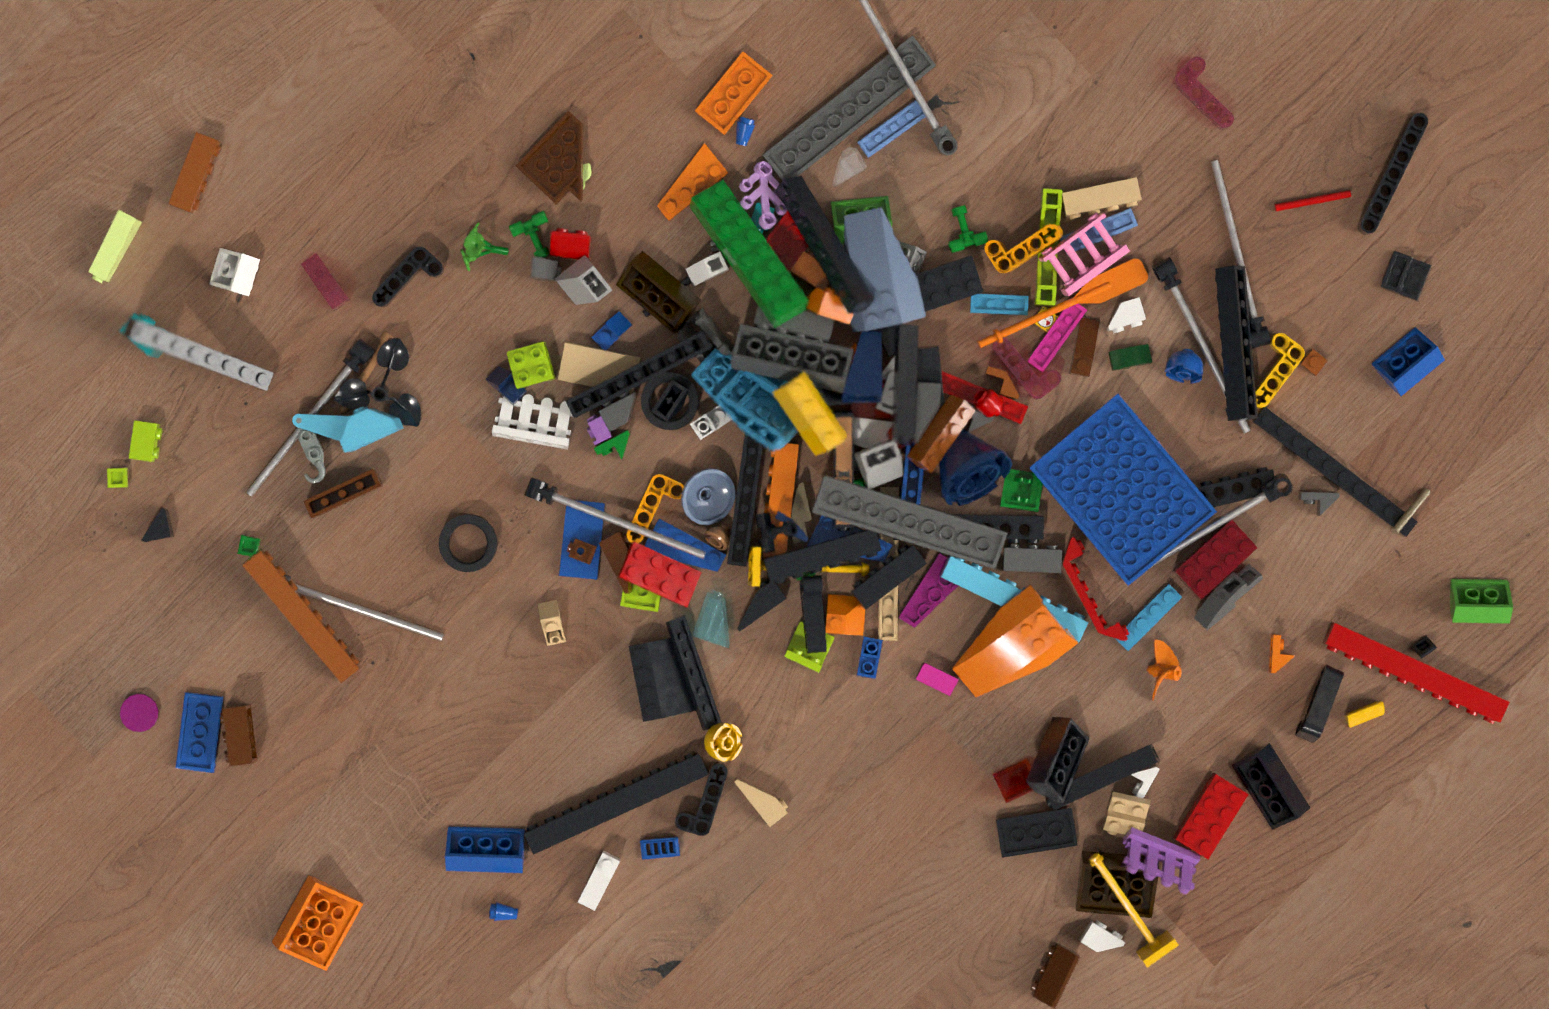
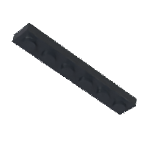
[666,615,722,731]

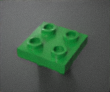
[1000,469,1043,512]

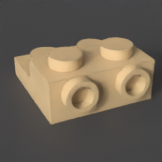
[1103,792,1150,835]

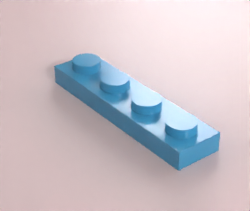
[1115,584,1182,651]

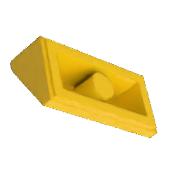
[1344,701,1385,727]

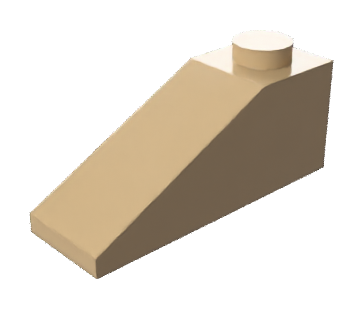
[734,778,788,827]

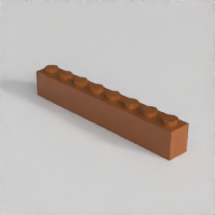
[242,549,360,683]

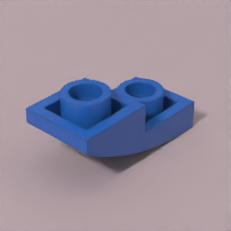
[856,637,883,679]

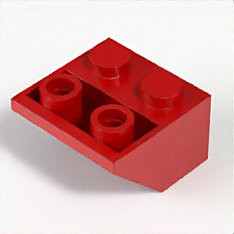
[550,228,592,260]

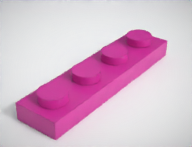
[1027,304,1087,373]

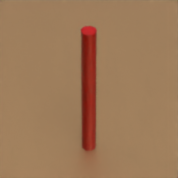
[1274,190,1351,212]

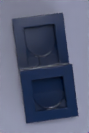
[775,511,808,542]

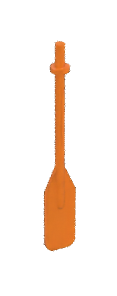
[977,259,1148,348]

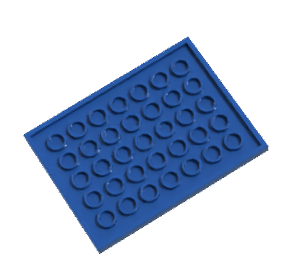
[1029,394,1217,586]

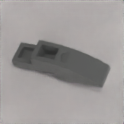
[1194,564,1263,630]

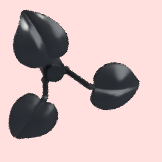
[334,338,421,427]

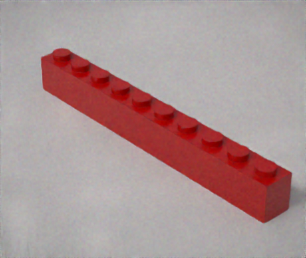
[1323,622,1510,724]

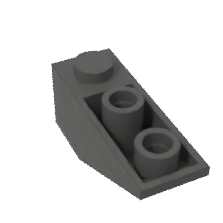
[915,382,941,444]

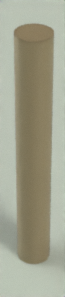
[1391,488,1430,534]

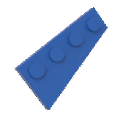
[807,515,892,562]
[644,518,726,572]

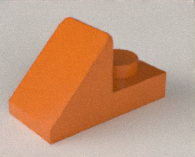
[1269,634,1295,673]

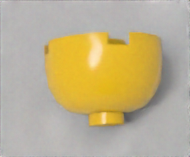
[704,723,742,762]

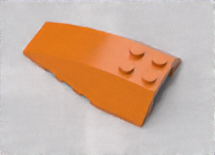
[952,585,1078,697]

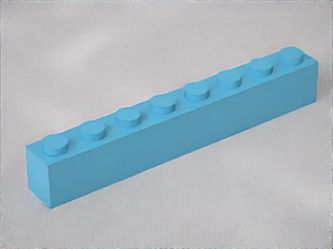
[939,556,1089,643]

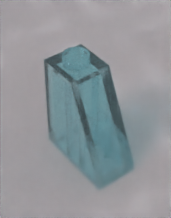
[692,590,730,648]

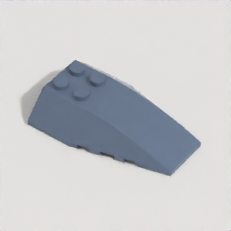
[844,207,926,332]

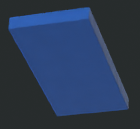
[559,500,605,580]
[175,692,224,773]

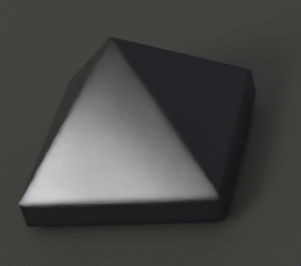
[1411,636,1437,659]

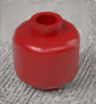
[975,389,1003,418]

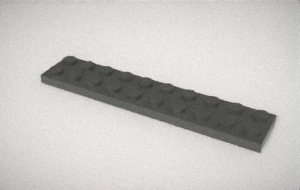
[763,35,936,181]
[812,475,1007,569]

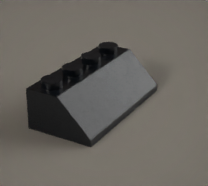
[1026,717,1090,804]
[1232,743,1310,830]

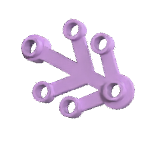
[739,161,787,229]

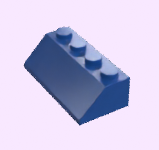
[445,827,525,873]

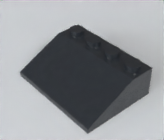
[628,638,696,722]

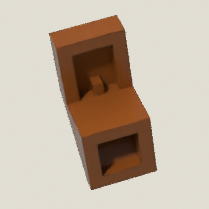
[985,366,1019,400]

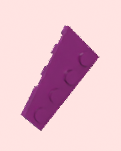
[898,553,959,628]

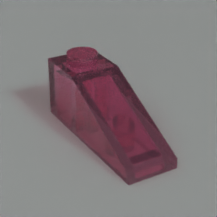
[301,253,351,311]

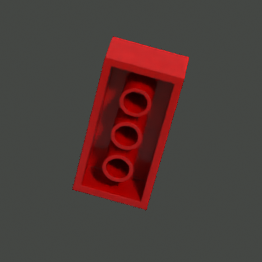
[1173,773,1249,860]

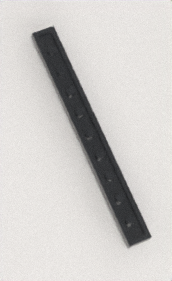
[1253,407,1418,537]

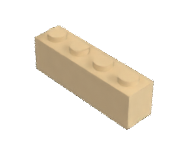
[1062,177,1142,219]

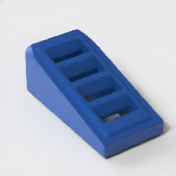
[640,836,680,860]

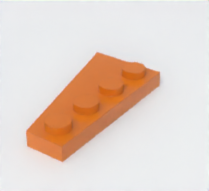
[657,143,729,221]

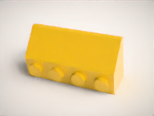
[772,372,847,456]

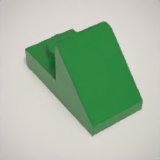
[594,430,630,460]

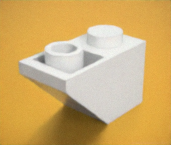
[686,252,728,286]
[1107,297,1146,334]
[1079,920,1125,952]

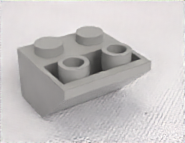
[555,255,612,305]
[854,440,903,489]

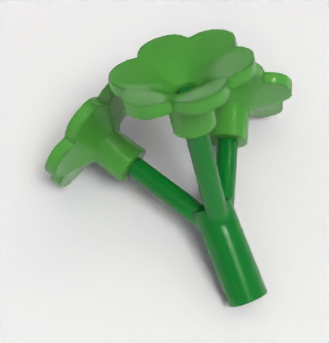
[460,222,509,271]

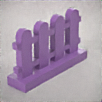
[1122,828,1200,894]

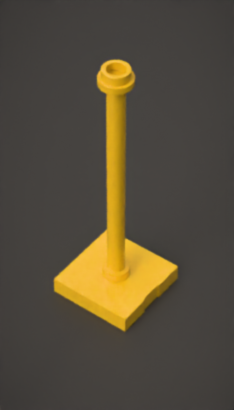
[748,547,869,586]
[1089,853,1179,967]

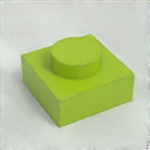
[107,468,128,488]

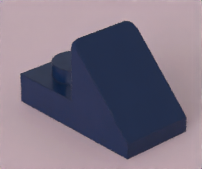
[486,366,527,405]

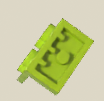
[507,342,556,389]
[784,622,834,673]

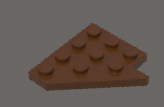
[516,111,583,205]

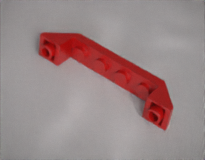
[1063,537,1129,641]

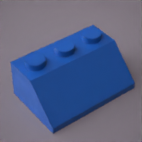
[1372,327,1445,396]

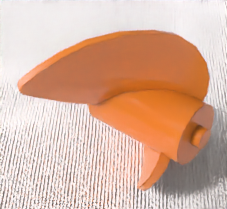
[1147,639,1182,701]

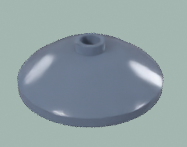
[681,468,735,525]

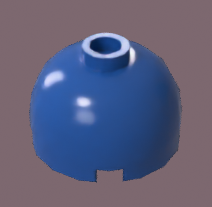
[1165,349,1203,384]

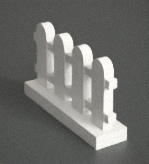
[492,394,573,450]

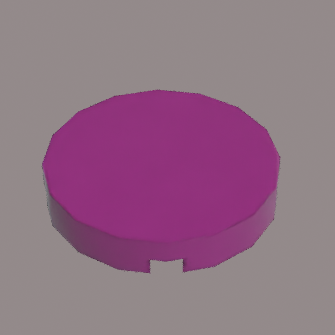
[120,694,159,732]

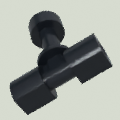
[755,513,798,553]

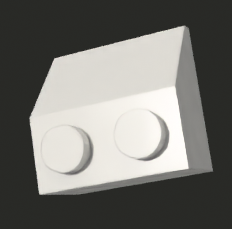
[209,248,260,296]

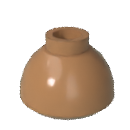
[704,524,730,550]

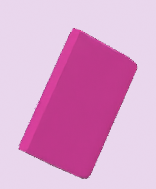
[916,663,959,696]

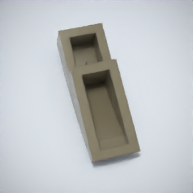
[791,483,812,544]

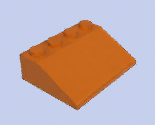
[272,875,363,971]

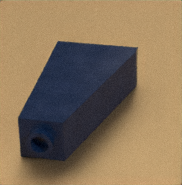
[842,330,882,403]

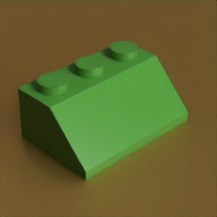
[831,196,892,244]
[1450,579,1513,623]

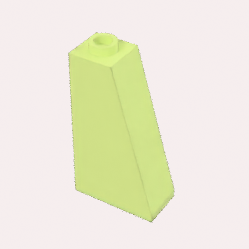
[89,210,142,283]

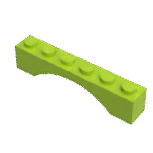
[1034,189,1062,306]

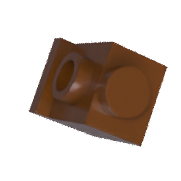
[566,538,597,565]

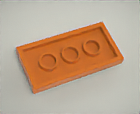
[695,52,773,136]

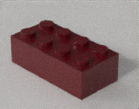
[1173,520,1258,600]

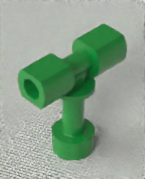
[948,205,988,253]
[509,211,550,258]

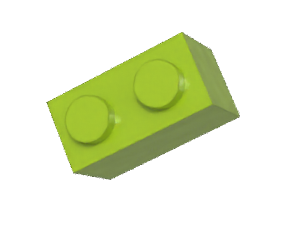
[129,420,162,462]

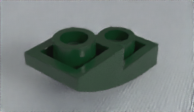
[1108,344,1152,371]

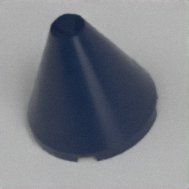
[939,429,1012,506]

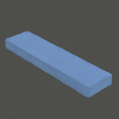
[857,100,926,158]
[1060,208,1138,255]

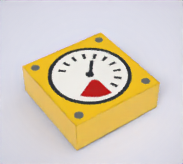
[1034,306,1058,333]

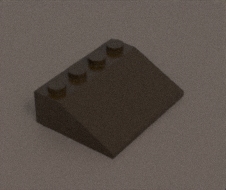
[1076,851,1159,918]

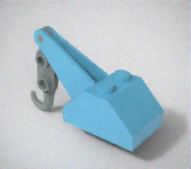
[292,407,404,483]

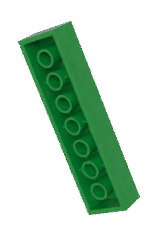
[690,180,809,329]

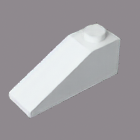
[578,851,621,911]

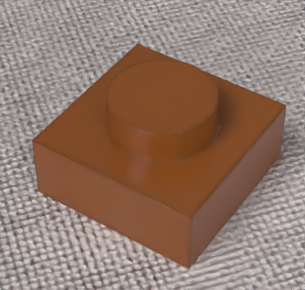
[1300,349,1328,376]

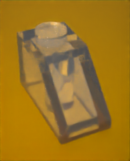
[832,147,868,188]

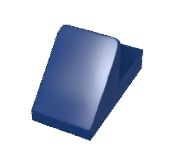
[592,311,632,350]

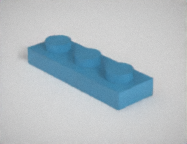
[970,294,1029,316]

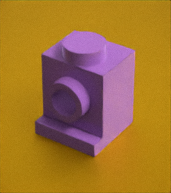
[586,415,612,446]

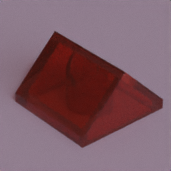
[992,759,1034,803]

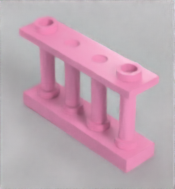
[1038,213,1130,296]

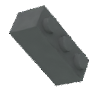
[1002,544,1062,573]

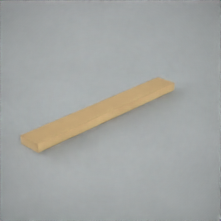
[878,487,899,641]

